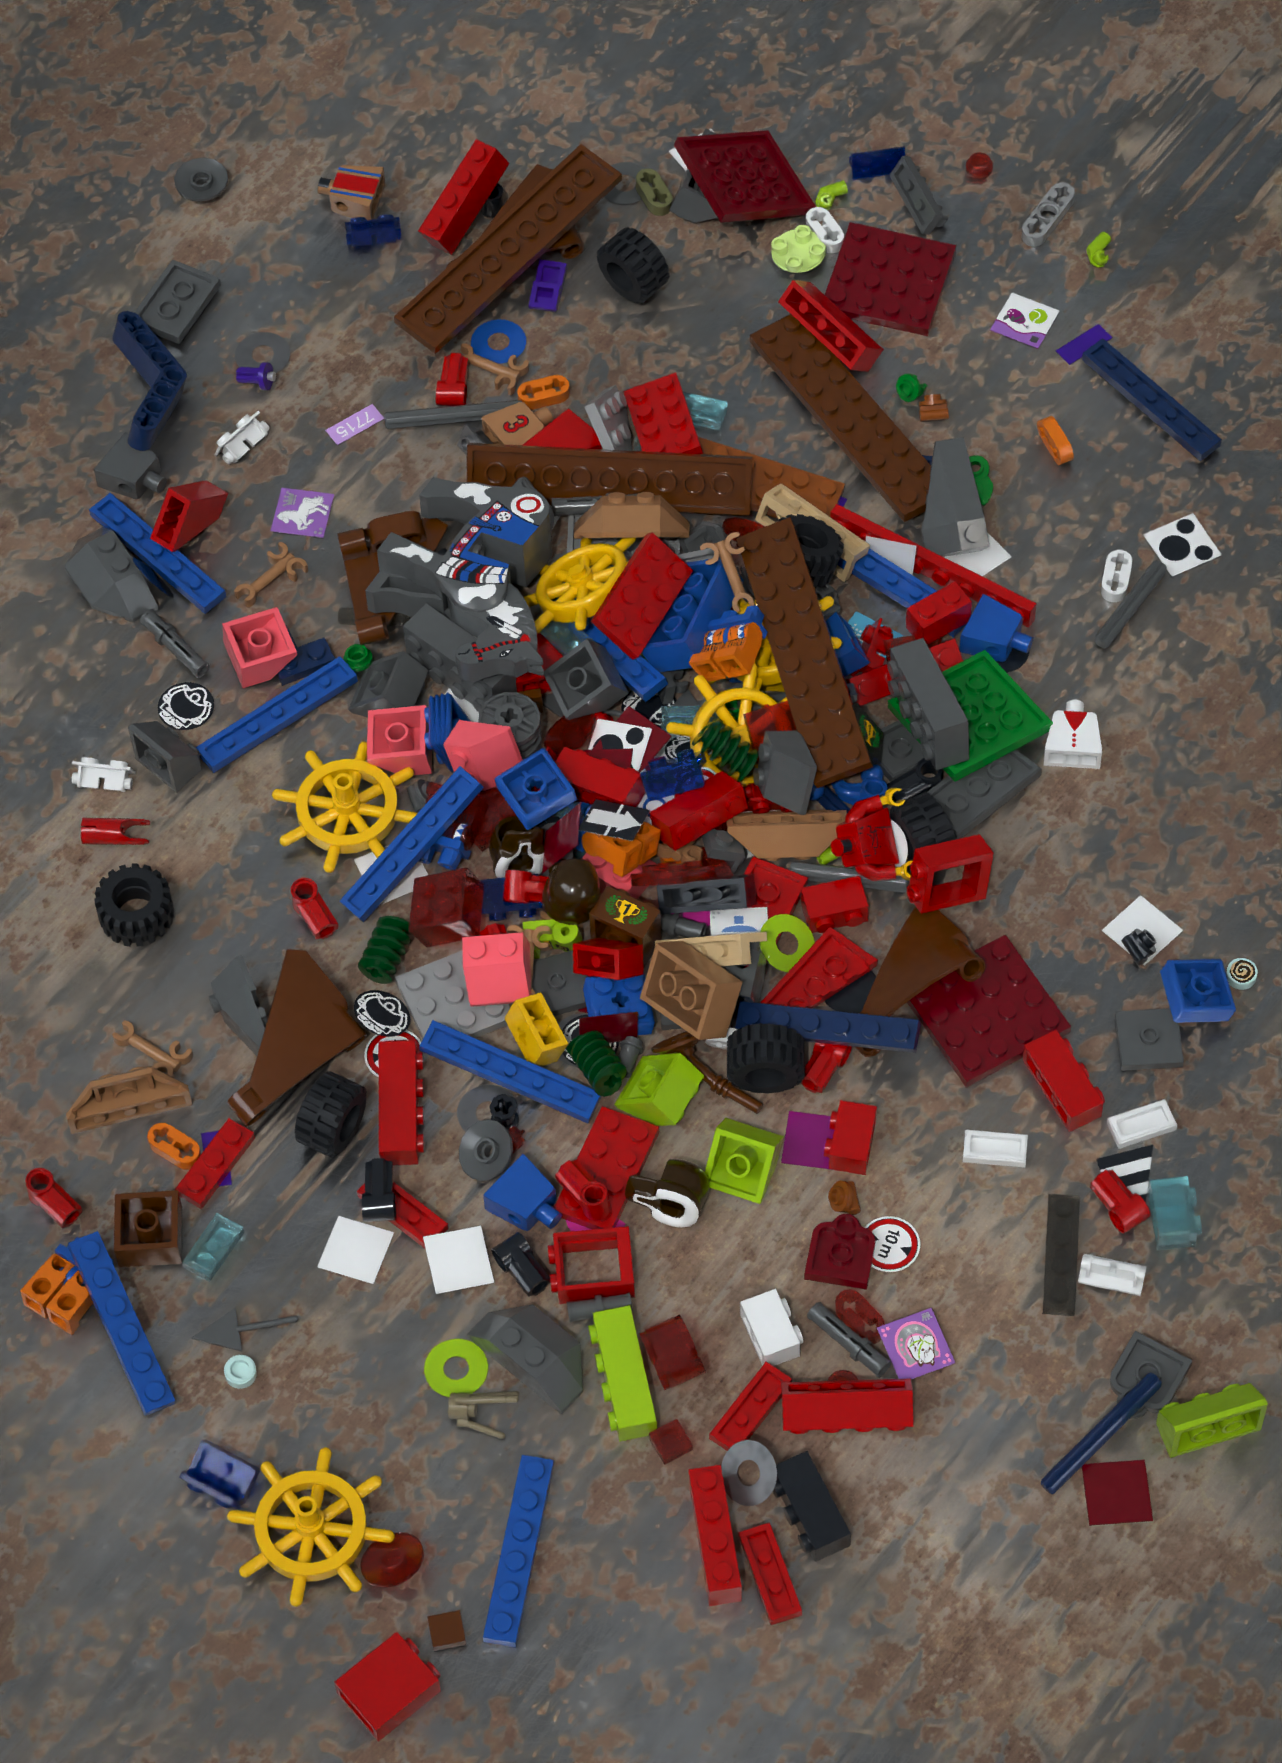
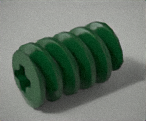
[692,718,759,782]
[358,916,415,984]
[567,1030,627,1097]

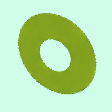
[760,914,815,972]
[424,1339,488,1397]

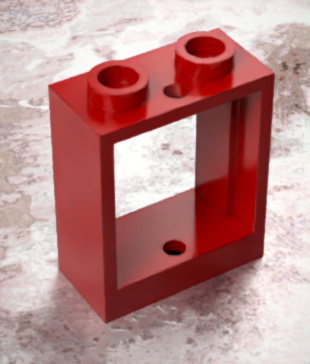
[907,834,994,914]
[548,1226,635,1304]

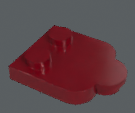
[804,1214,875,1290]

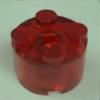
[639,1314,706,1391]

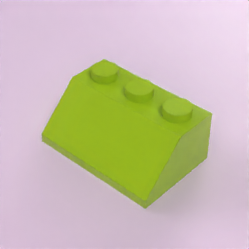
[1156,1383,1268,1458]

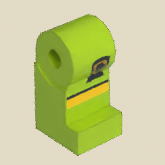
[523,919,582,959]

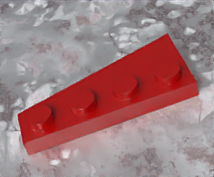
[760,927,878,1009]

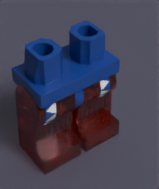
[418,782,490,871]

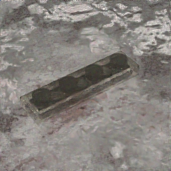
[1042,1194,1080,1316]

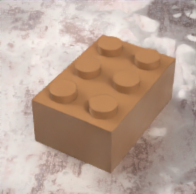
[640,941,743,1040]

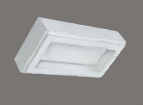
[1107,1099,1177,1149]
[963,1130,1028,1168]

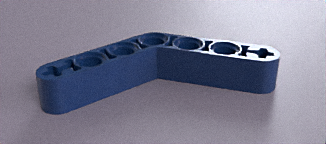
[112,311,187,451]

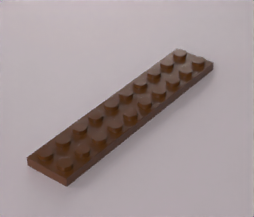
[394,144,622,354]
[749,314,931,522]
[467,443,753,515]
[736,517,873,788]

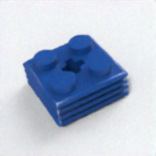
[424,692,471,773]
[495,748,577,830]
[1160,959,1236,1023]
[583,973,655,1035]

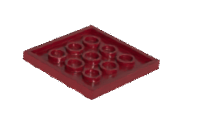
[674,130,816,223]
[825,222,956,336]
[907,935,1071,1088]

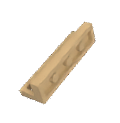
[755,483,871,582]
[655,932,767,966]

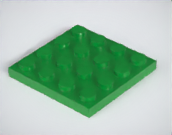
[888,650,1053,782]

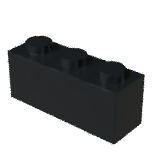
[656,874,757,914]
[772,1451,851,1562]

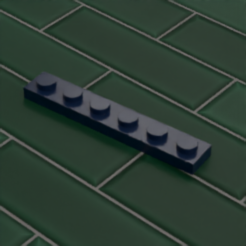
[1082,338,1222,461]
[735,1001,921,1053]

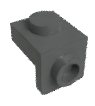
[678,521,727,553]
[702,829,745,875]

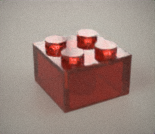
[409,867,485,948]

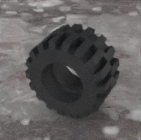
[597,227,670,304]
[778,514,844,588]
[890,792,956,862]
[94,863,174,947]
[727,1024,805,1093]
[295,1071,367,1158]

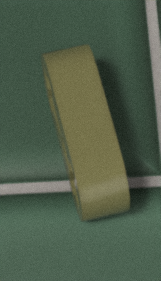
[635,168,673,216]

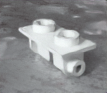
[214,411,269,465]
[72,757,136,792]
[1078,1254,1146,1296]

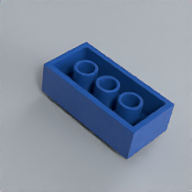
[642,557,744,672]

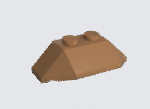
[574,492,689,539]
[726,810,847,861]
[66,1066,192,1134]

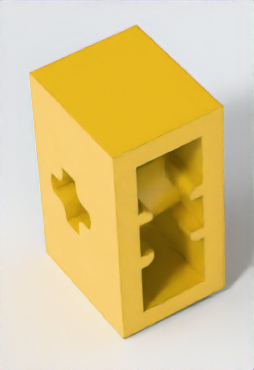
[504,992,568,1067]

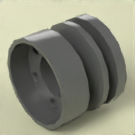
[478,692,542,760]

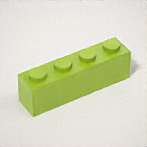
[588,1305,657,1442]

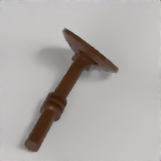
[651,1031,763,1114]

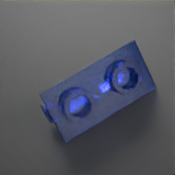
[849,146,905,180]
[345,214,402,247]

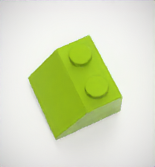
[614,1053,704,1126]
[705,1118,784,1204]

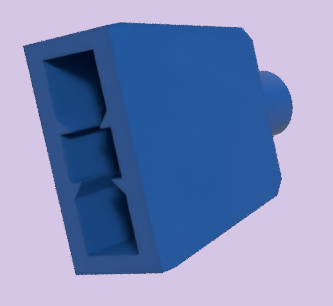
[959,594,1034,662]
[826,612,870,677]
[483,1154,562,1231]

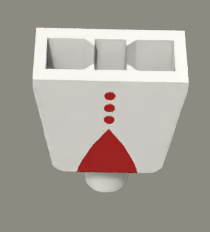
[1044,700,1102,769]

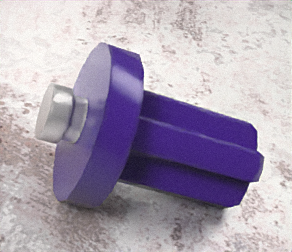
[236,362,276,390]

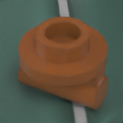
[919,394,949,422]
[828,1181,861,1215]

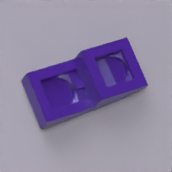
[528,259,567,312]

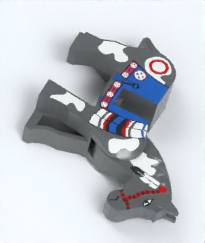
[365,477,554,682]

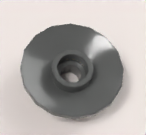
[174,157,228,202]
[459,1119,513,1181]

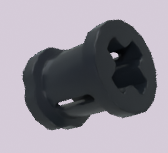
[489,1094,519,1132]

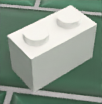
[740,1289,803,1366]

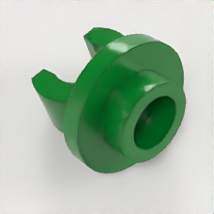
[896,373,927,402]

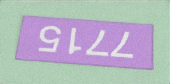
[325,404,384,445]

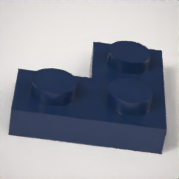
[277,625,335,686]

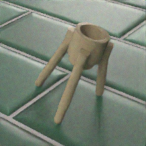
[448,1391,520,1439]

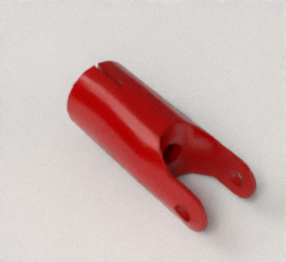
[81,817,151,845]

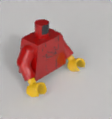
[831,788,913,881]

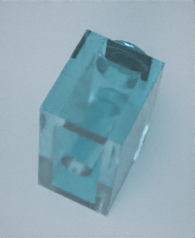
[1147,1176,1202,1250]

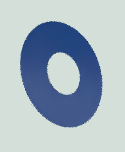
[471,319,526,364]

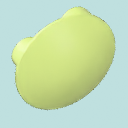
[771,225,826,273]

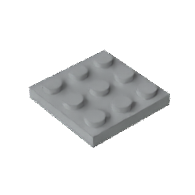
[395,950,510,1056]

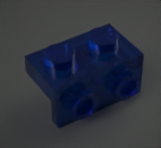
[640,749,707,801]
[479,874,543,921]
[179,1439,261,1508]

